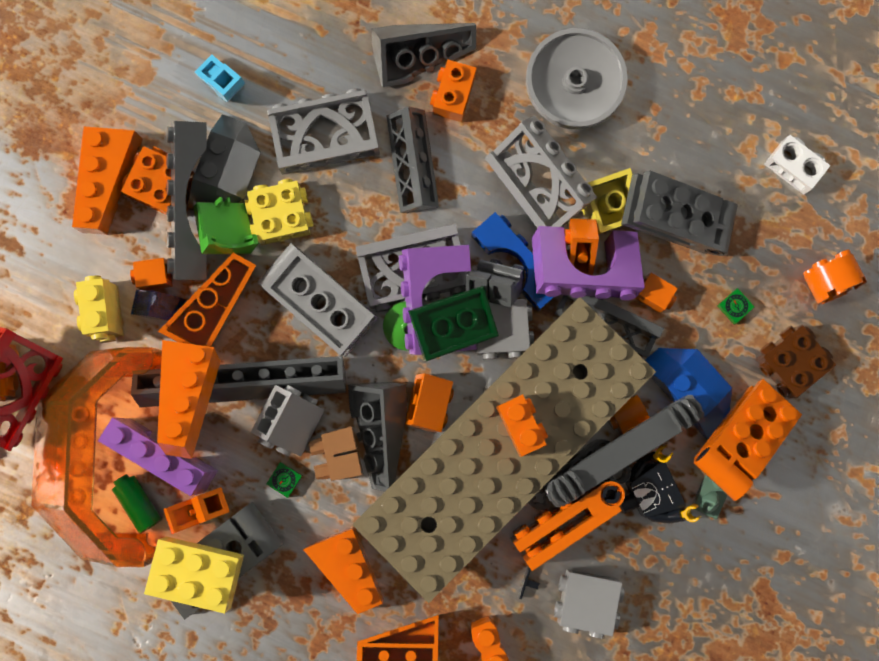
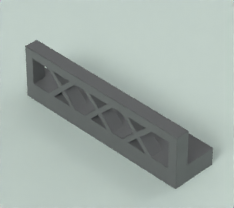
[386,106,439,213]
[554,295,664,358]

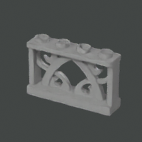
[267,88,380,175]
[485,116,597,228]
[356,224,467,312]

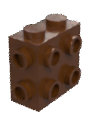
[756,325,836,399]

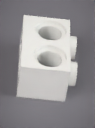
[764,135,830,195]

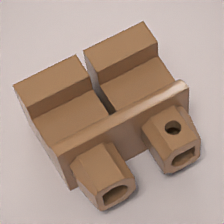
[309,426,364,481]

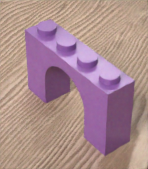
[532,226,645,300]
[399,245,477,355]
[98,417,218,496]

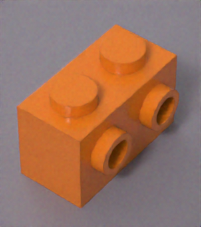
[430,59,477,122]
[564,219,599,275]
[405,373,454,432]
[496,394,548,457]

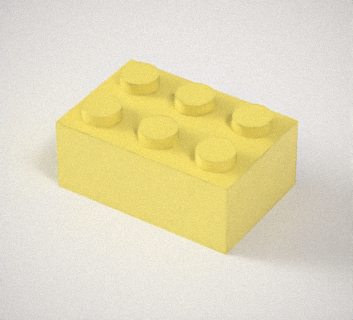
[144,536,244,614]

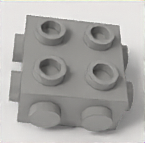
[476,299,534,360]
[251,385,325,456]
[554,569,625,639]

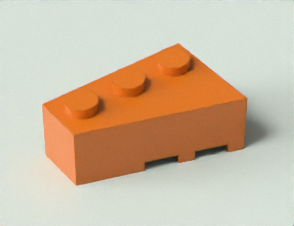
[357,615,439,661]

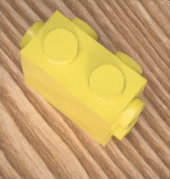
[245,179,314,245]
[74,275,124,343]

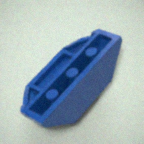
[645,348,732,440]

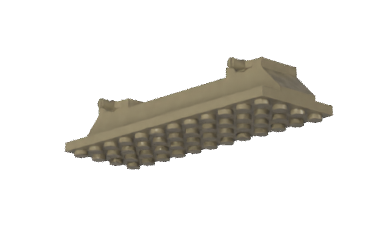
[352,297,656,603]

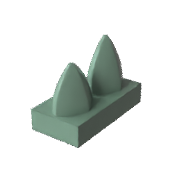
[692,474,727,520]

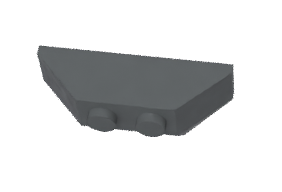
[188,114,261,210]

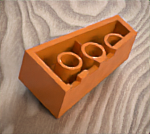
[72,126,143,235]

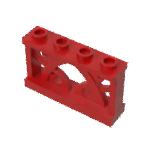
[0,327,63,451]

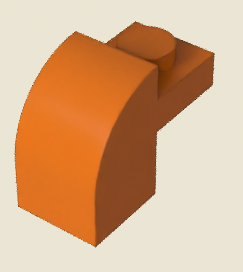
[163,487,230,534]

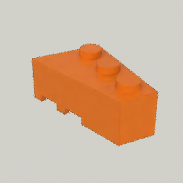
[303,527,384,614]

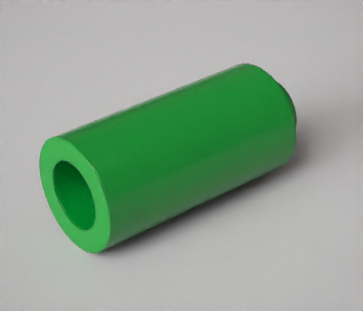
[112,474,162,534]

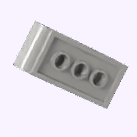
[258,243,379,357]

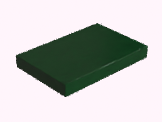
[408,286,499,361]

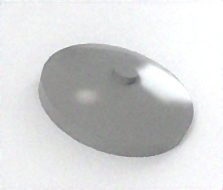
[526,28,628,129]

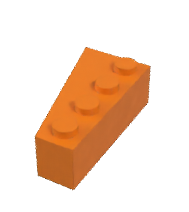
[158,252,256,347]
[157,340,221,459]

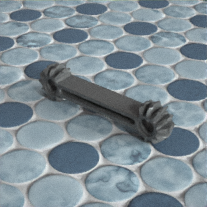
[544,395,704,507]

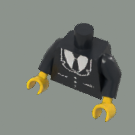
[620,443,702,524]

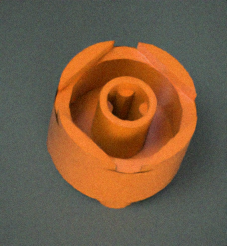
[803,249,867,305]

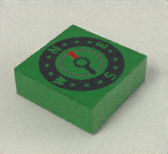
[717,288,754,324]
[266,462,303,498]

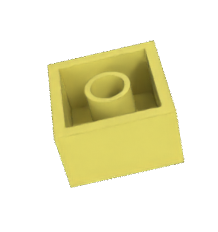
[582,168,633,234]

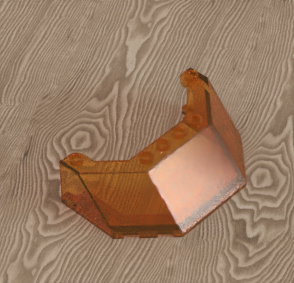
[31,347,162,567]

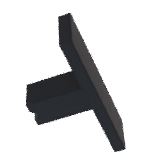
[518,566,540,599]

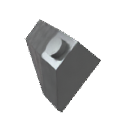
[371,23,476,87]
[348,382,407,492]

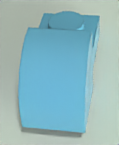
[195,55,245,102]

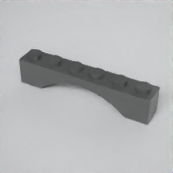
[166,121,207,280]

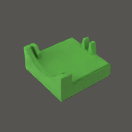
[193,197,259,254]

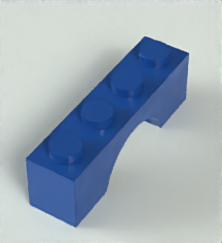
[471,212,554,311]

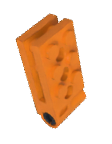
[693,379,802,501]
[510,480,625,571]

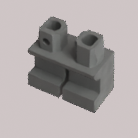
[466,259,524,308]

